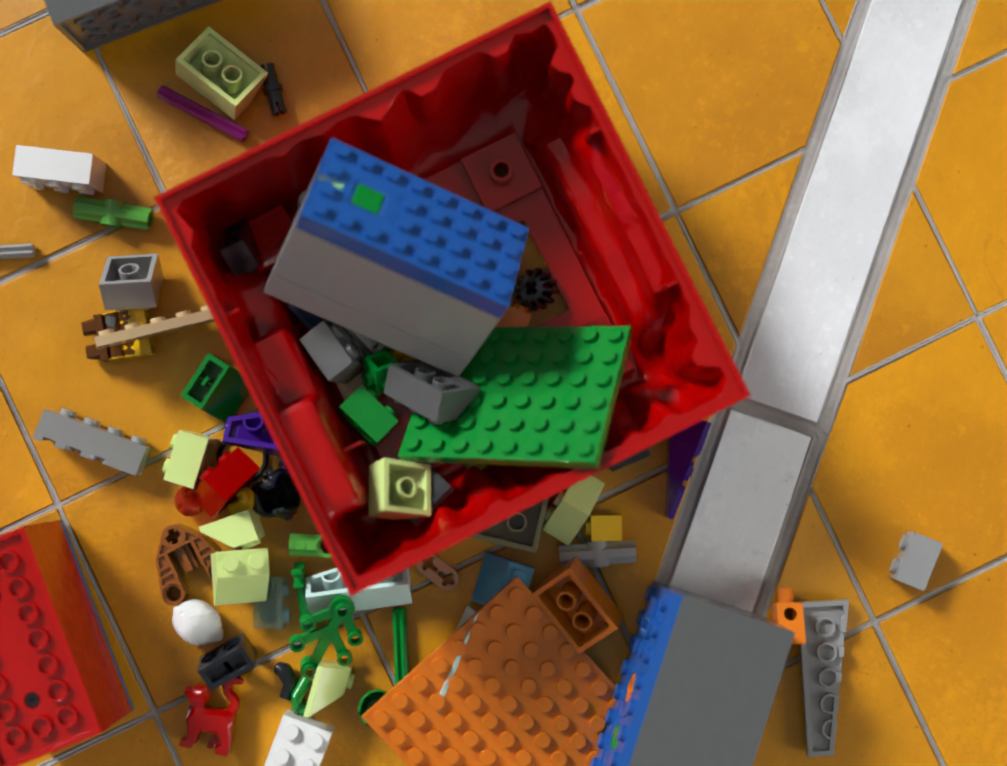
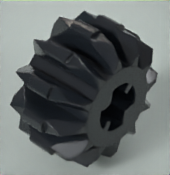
[514,268,559,311]

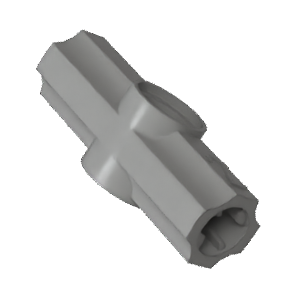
[558,540,637,568]

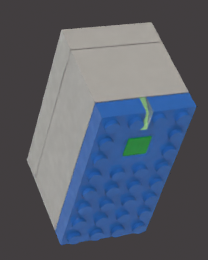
[263,137,529,377]

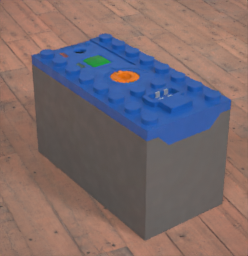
[589,580,795,766]

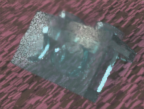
[254,576,290,630]

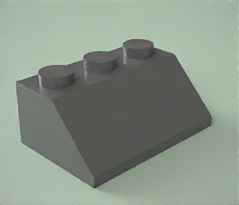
[384,360,480,425]

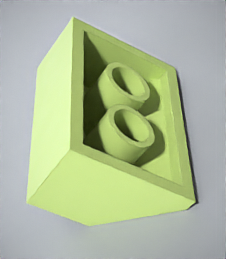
[175,26,268,120]

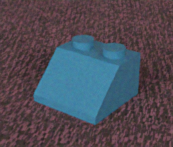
[471,552,535,606]

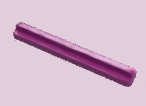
[157,85,249,142]

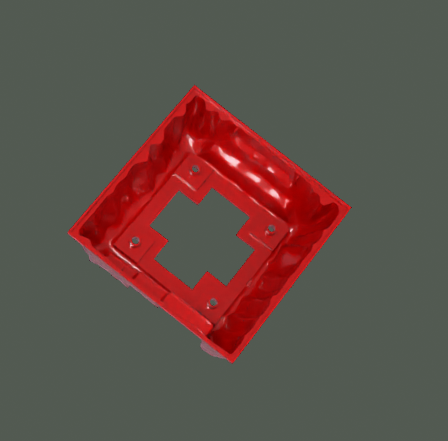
[154,1,751,596]

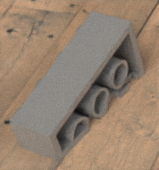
[32,407,153,476]

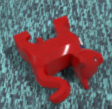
[179,676,244,756]

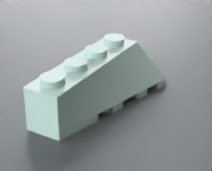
[305,568,413,614]

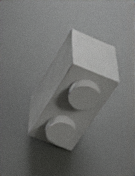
[889,531,943,591]

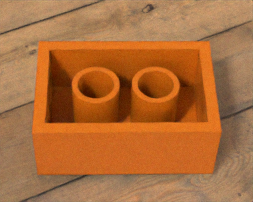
[531,556,624,654]

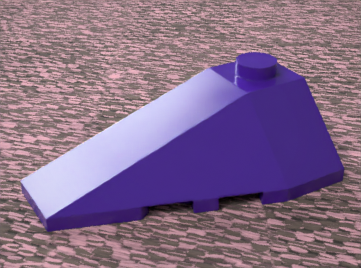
[222,413,282,458]
[665,420,711,520]

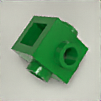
[361,349,398,396]

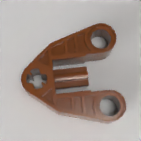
[156,524,222,606]

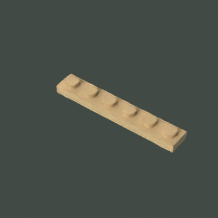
[94,305,215,350]

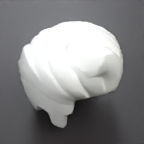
[172,598,223,646]

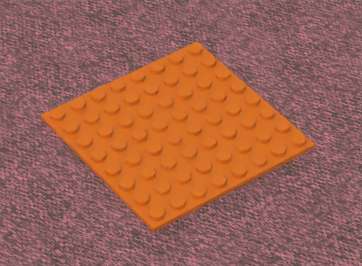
[362,576,616,766]

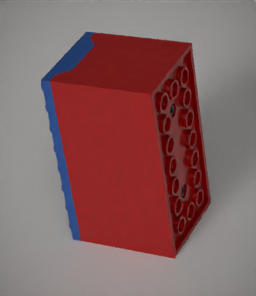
[0,519,134,766]

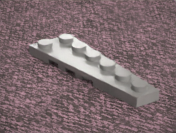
[799,599,849,757]

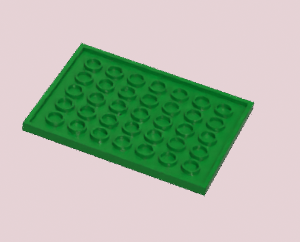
[398,326,633,468]

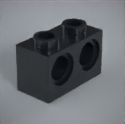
[197,633,257,691]

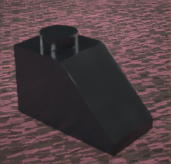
[219,219,260,277]

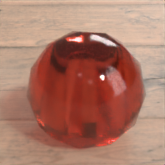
[174,486,204,517]

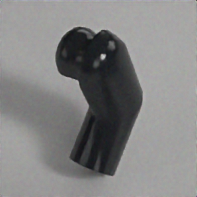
[274,662,298,700]

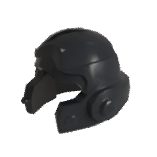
[251,468,301,521]

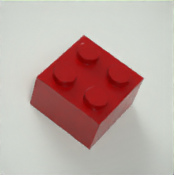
[192,447,260,519]

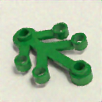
[289,595,363,679]

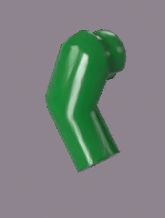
[291,676,313,716]

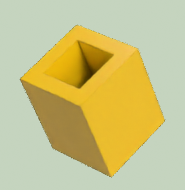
[585,514,622,542]

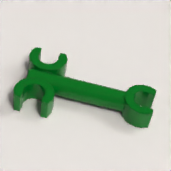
[291,561,312,632]

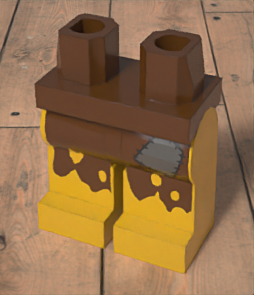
[81,308,156,362]

